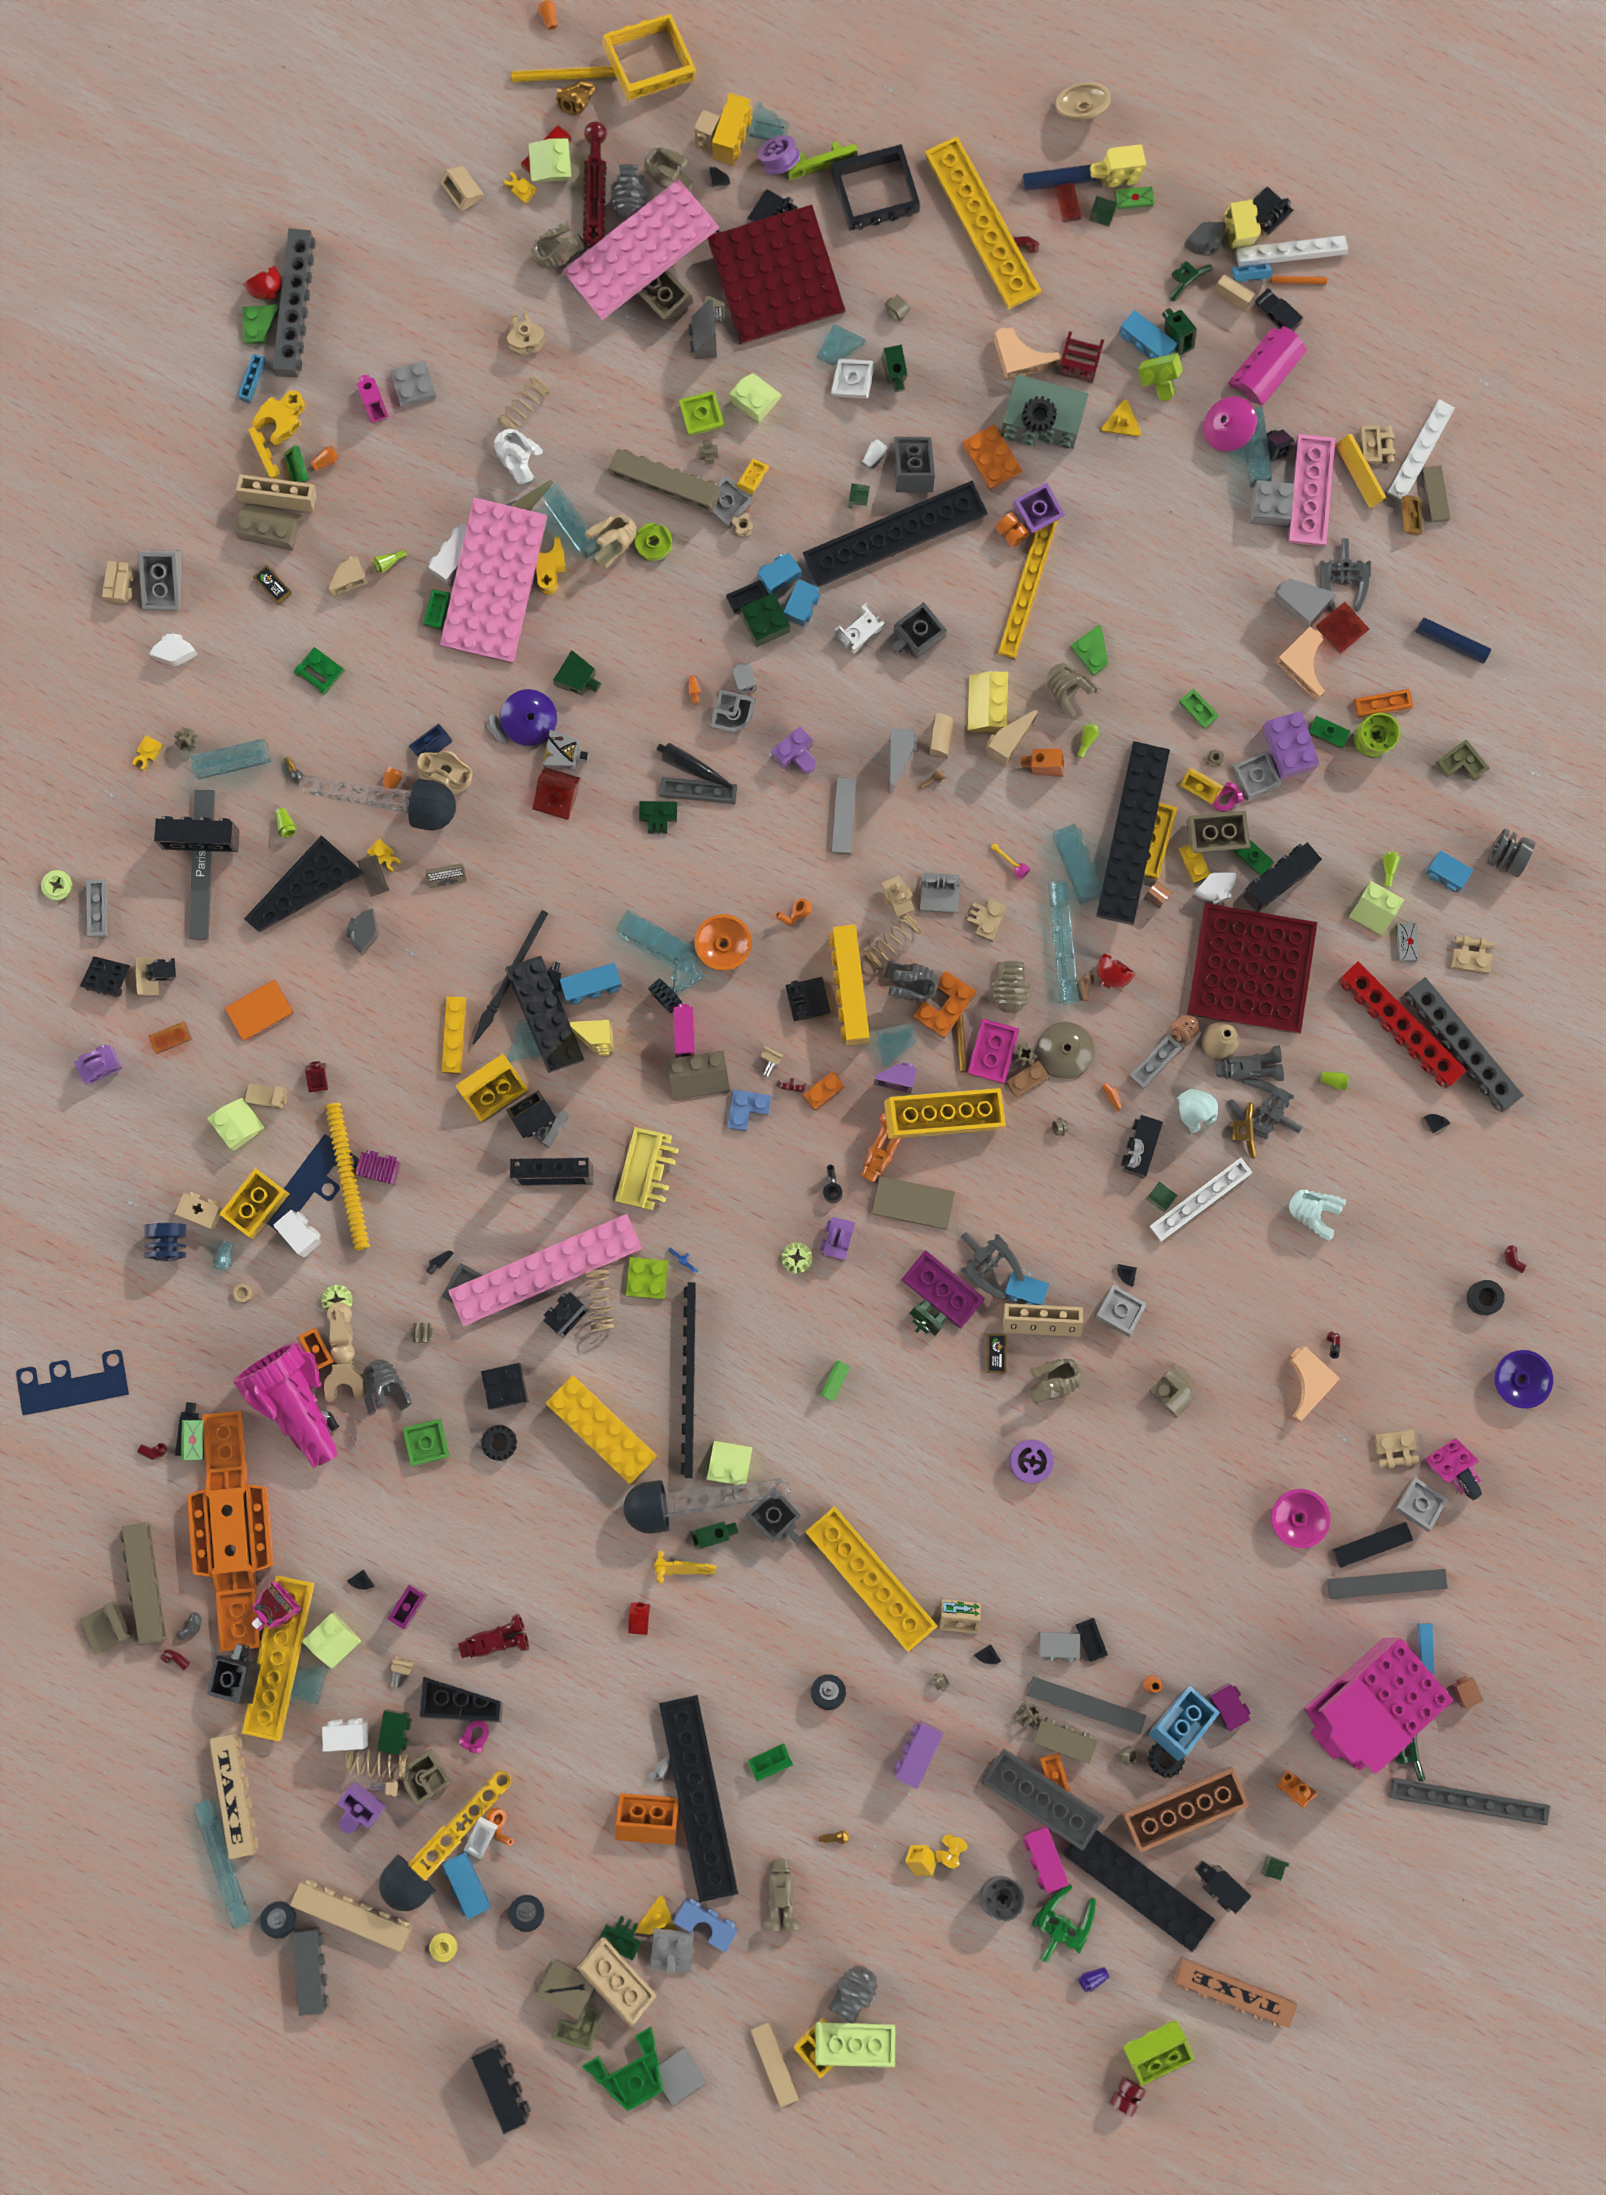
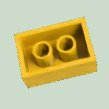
[712,93,753,166]
[219,1168,290,1239]

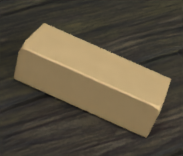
[135,957,159,997]

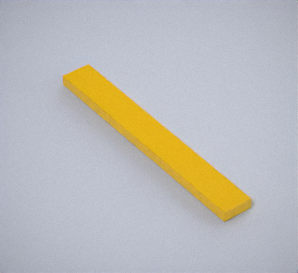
[997,520,1058,660]

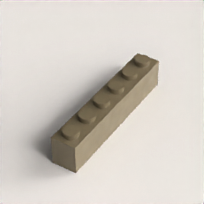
[608,449,721,513]
[120,1522,167,1645]

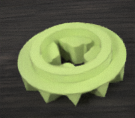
[41,870,73,901]
[781,1242,812,1273]
[321,1285,353,1312]

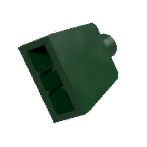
[1162,308,1197,356]
[881,344,908,392]
[553,650,601,695]
[690,1521,738,1550]

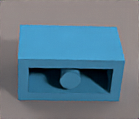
[758,552,801,595]
[784,579,821,627]
[1425,850,1474,892]
[1004,1271,1049,1305]

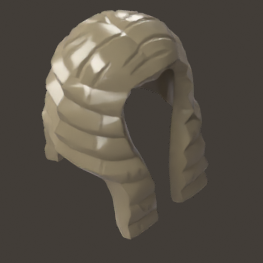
[644,147,695,191]
[531,221,586,269]
[1047,663,1100,719]
[992,961,1031,1013]
[1028,1358,1083,1406]

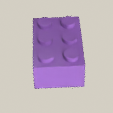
[1262,711,1320,779]
[893,1720,943,1789]

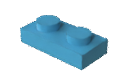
[1232,264,1272,282]

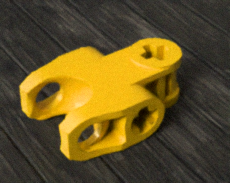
[251,390,306,447]
[534,536,566,595]

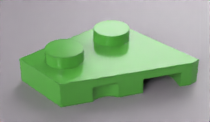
[243,305,279,345]
[1070,624,1108,676]

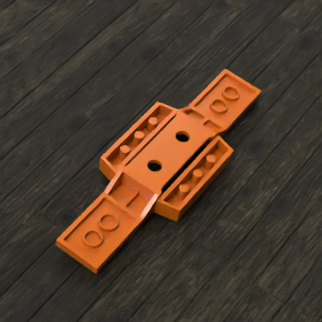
[187,1410,275,1652]

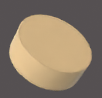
[233,1283,253,1303]

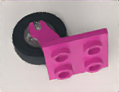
[1424,1438,1482,1500]

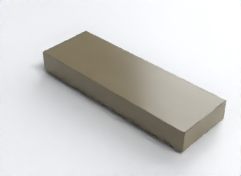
[1422,465,1450,523]

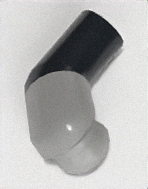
[320,1410,340,1432]

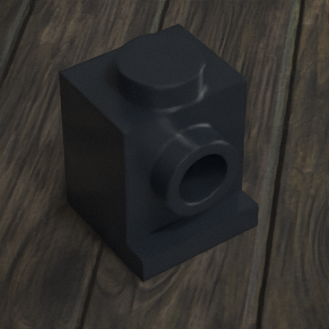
[146,958,176,981]

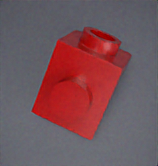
[628,1602,650,1635]

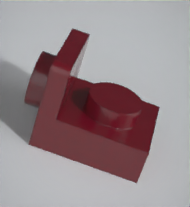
[305,1061,328,1092]

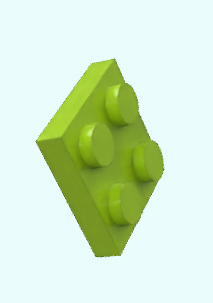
[679,390,724,436]
[626,1257,669,1300]

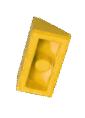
[1180,768,1224,804]

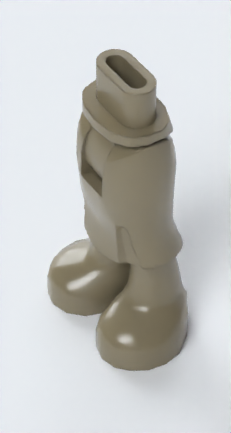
[763,1859,801,1931]

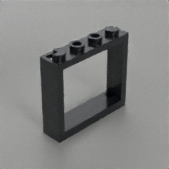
[831,144,920,231]
[510,1158,593,1186]

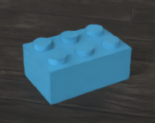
[1148,1686,1220,1761]

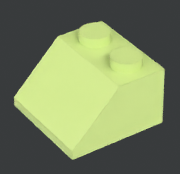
[528,139,571,182]
[730,373,782,424]
[1348,881,1404,936]
[208,1098,265,1151]
[707,1441,753,1486]
[302,1612,361,1669]

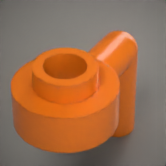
[775,898,812,926]
[485,1808,514,1846]

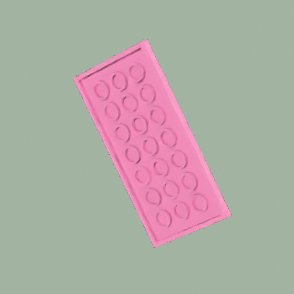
[562,179,719,320]
[440,498,548,663]

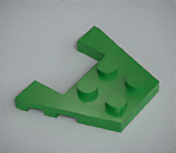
[582,2026,663,2112]

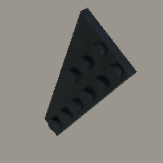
[244,835,364,933]

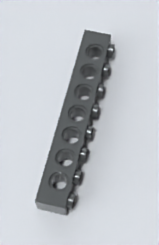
[273,228,316,377]
[1404,977,1524,1112]

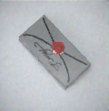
[1396,922,1419,962]

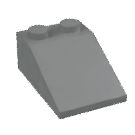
[138,550,182,610]
[889,729,917,794]

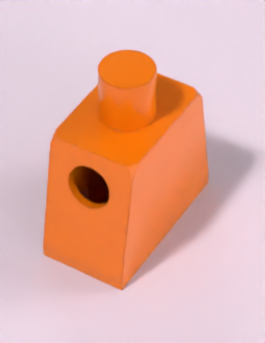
[1021,748,1065,776]

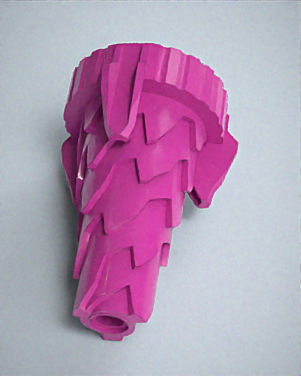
[233,1342,337,1469]

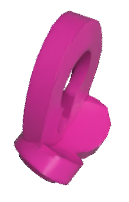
[1212,782,1243,812]
[459,1721,489,1753]

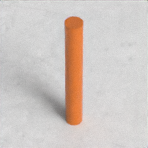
[1271,276,1327,285]

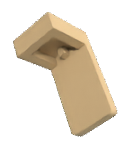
[245,1083,288,1109]

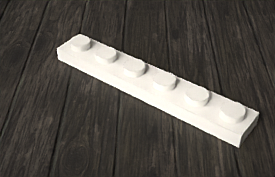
[1236,235,1349,267]
[1387,399,1455,502]
[1149,1158,1253,1242]

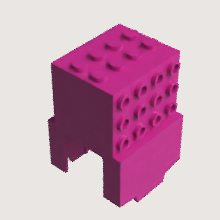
[1304,1637,1454,1774]

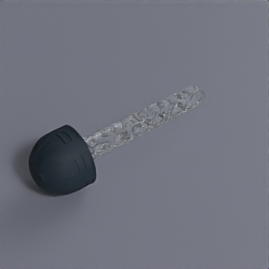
[299,775,456,831]
[624,1478,791,1534]

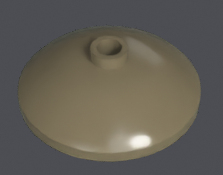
[1037,1022,1094,1079]

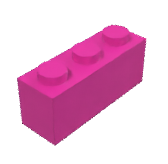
[1022,1825,1069,1893]

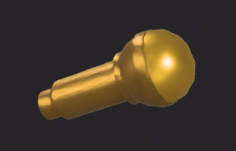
[819,1830,850,1844]

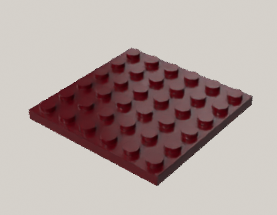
[707,204,846,345]
[1187,903,1318,1034]

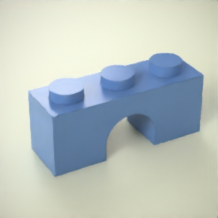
[673,1898,738,1953]

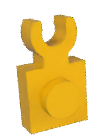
[503,172,537,205]
[132,735,163,771]
[367,838,401,872]

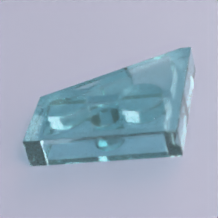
[749,101,789,140]

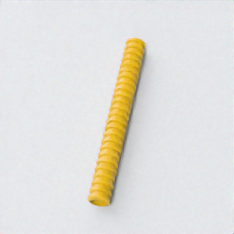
[325,1102,370,1251]

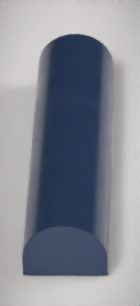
[1021,164,1097,191]
[1415,617,1491,664]

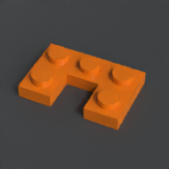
[913,970,977,1039]

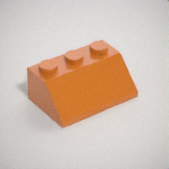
[615,1793,679,1845]

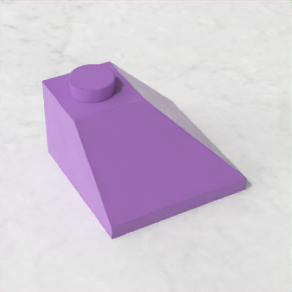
[874,1062,917,1093]

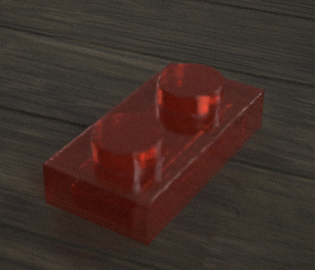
[1055,183,1082,223]

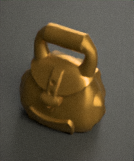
[556,80,596,116]

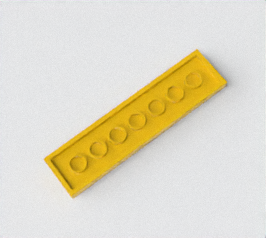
[805,1506,938,1652]
[242,1575,315,1741]

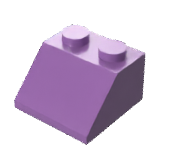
[1012,482,1065,533]

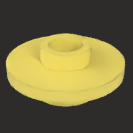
[429,1933,458,1962]

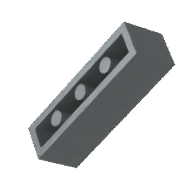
[292,1927,329,2016]

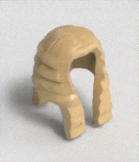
[585,514,637,568]

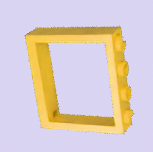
[602,14,696,101]

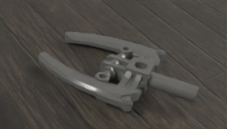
[1319,538,1371,612]
[1229,1078,1302,1139]
[961,1232,1024,1300]

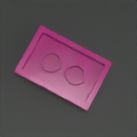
[967,1019,1019,1084]

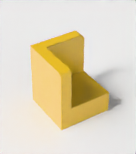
[905,1845,937,1876]

